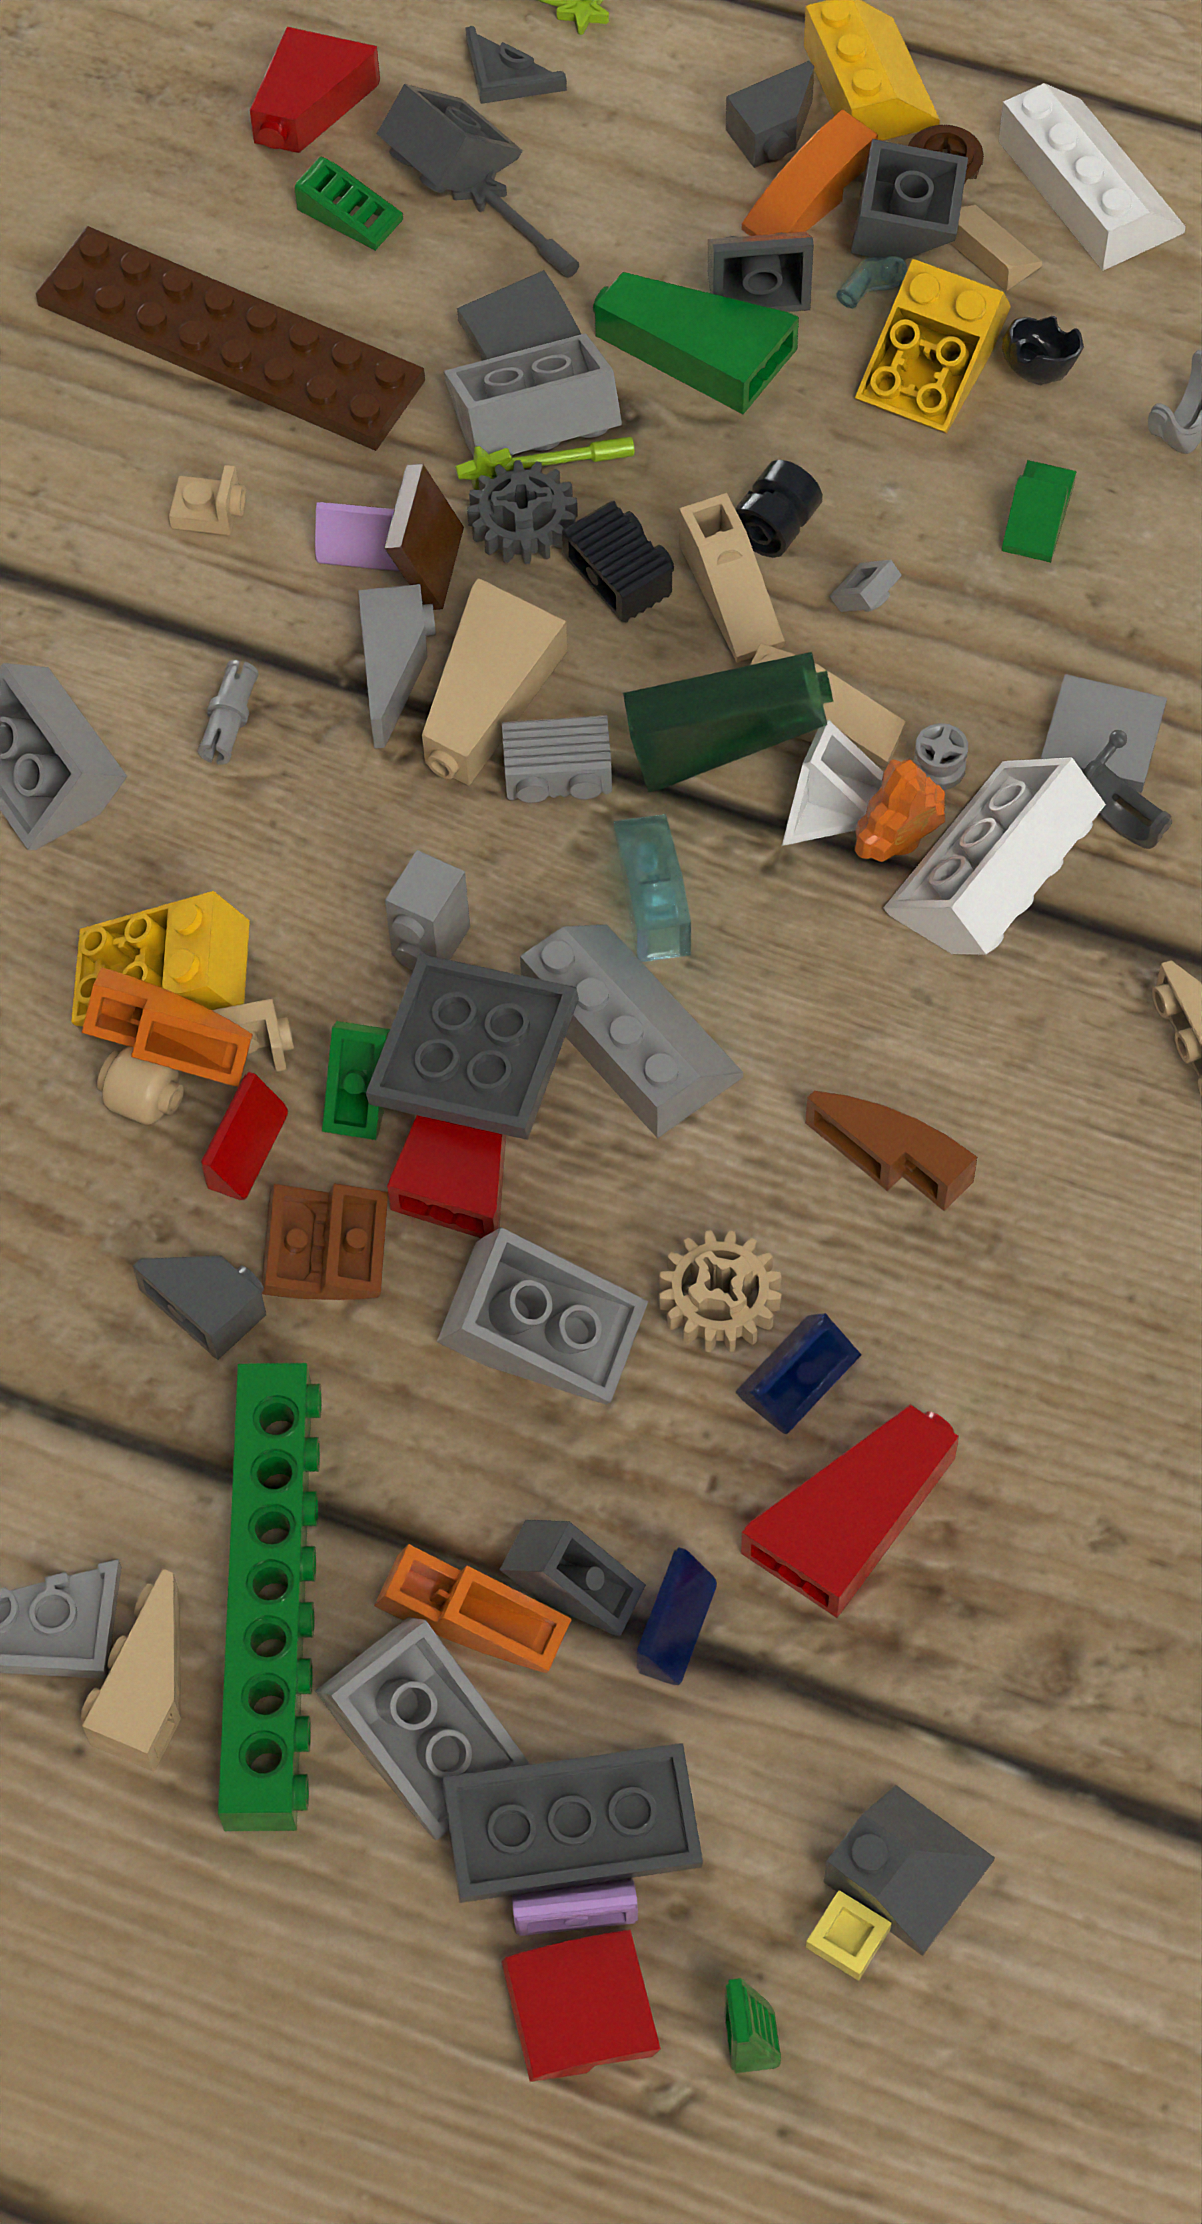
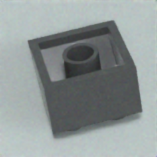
[377,84,523,193]
[851,139,968,262]
[707,232,814,312]

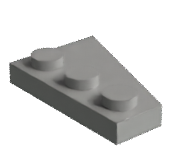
[0,1559,122,1679]

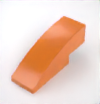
[741,109,878,236]
[82,967,253,1087]
[374,1544,572,1673]

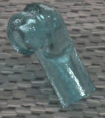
[836,256,908,309]

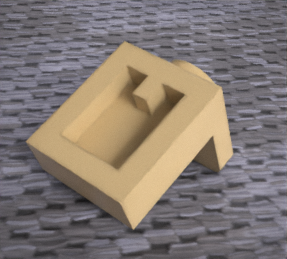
[169,465,246,535]
[212,999,294,1072]

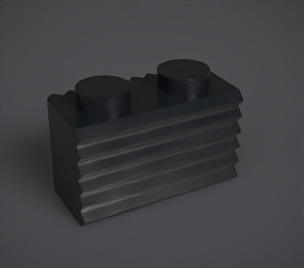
[562,501,674,623]

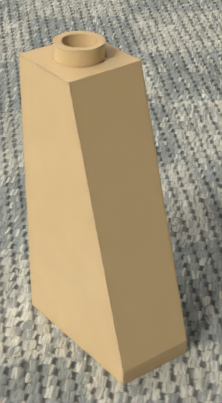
[422,578,568,786]

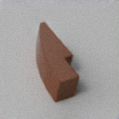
[805,1090,978,1211]

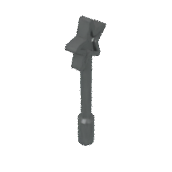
[452,170,579,278]

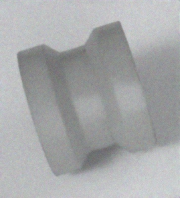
[914,723,968,790]

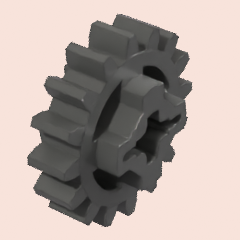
[467,460,578,564]

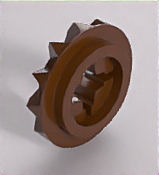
[908,125,984,184]

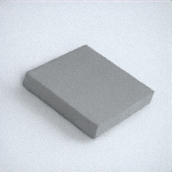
[1040,674,1167,793]

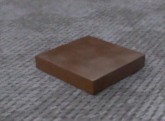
[384,464,464,610]

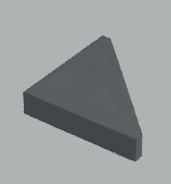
[465,26,567,104]

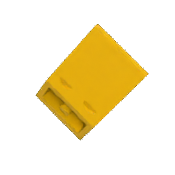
[855,258,1011,434]
[71,891,250,1026]

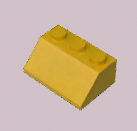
[804,0,940,141]

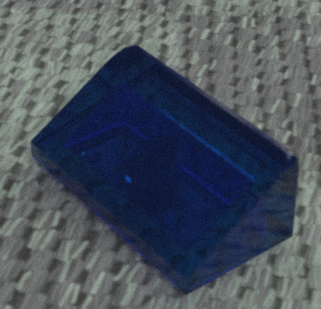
[736,1313,862,1434]
[637,1547,717,1685]

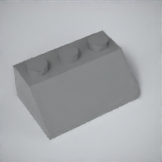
[444,333,622,457]
[0,663,127,850]

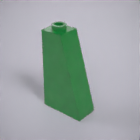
[593,272,799,415]

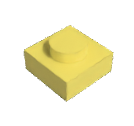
[806,1890,892,1981]

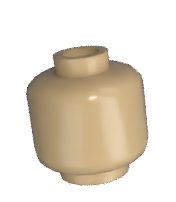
[97,1046,184,1125]

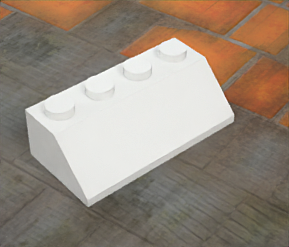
[999,83,1186,271]
[883,757,1106,955]

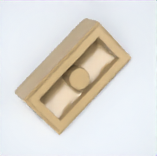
[950,205,1043,292]

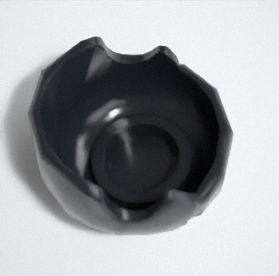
[1002,316,1084,385]

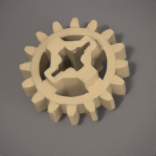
[659,1230,782,1352]

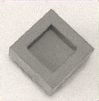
[830,560,902,612]

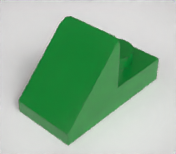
[1002,460,1077,563]
[322,1021,390,1140]

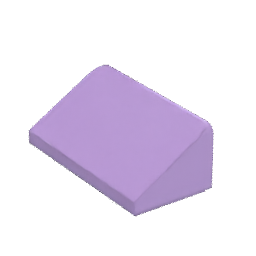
[315,502,399,571]
[512,1878,638,1936]

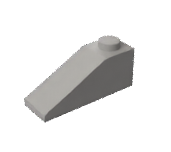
[358,584,436,749]

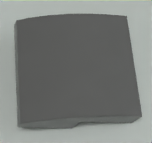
[457,270,581,361]

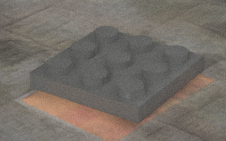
[366,954,579,1140]

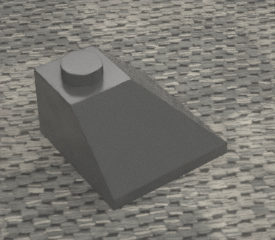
[824,1785,995,1956]

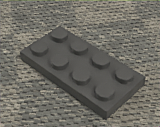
[442,1743,703,1903]

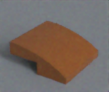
[262,1183,388,1300]

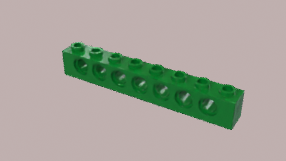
[218,1363,322,1832]

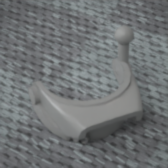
[1148,350,1202,454]

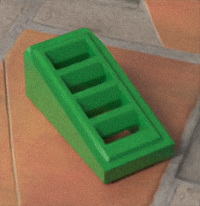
[295,156,403,251]
[724,1978,781,2074]

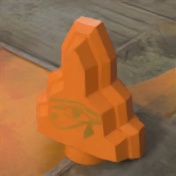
[855,759,945,862]

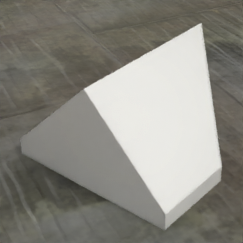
[782,720,884,846]

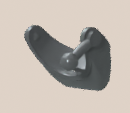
[1083,730,1172,849]

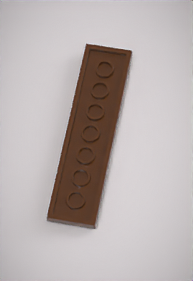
[36,226,425,451]

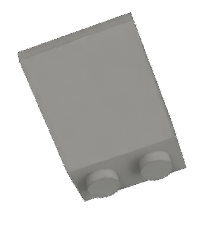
[437,1227,648,1405]
[315,1617,530,1840]

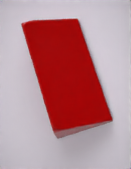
[201,1071,288,1200]

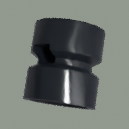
[735,459,823,558]

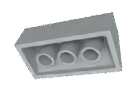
[520,925,743,1139]

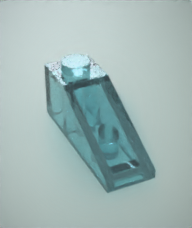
[614,814,691,962]

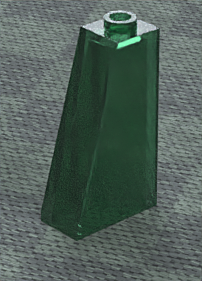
[623,652,834,793]

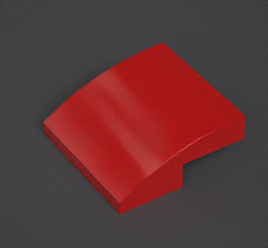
[501,1929,661,2082]

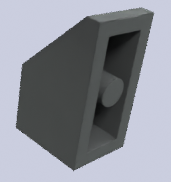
[726,60,814,168]
[133,1256,266,1360]
[500,1520,646,1635]

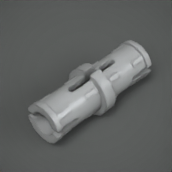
[197,660,259,765]

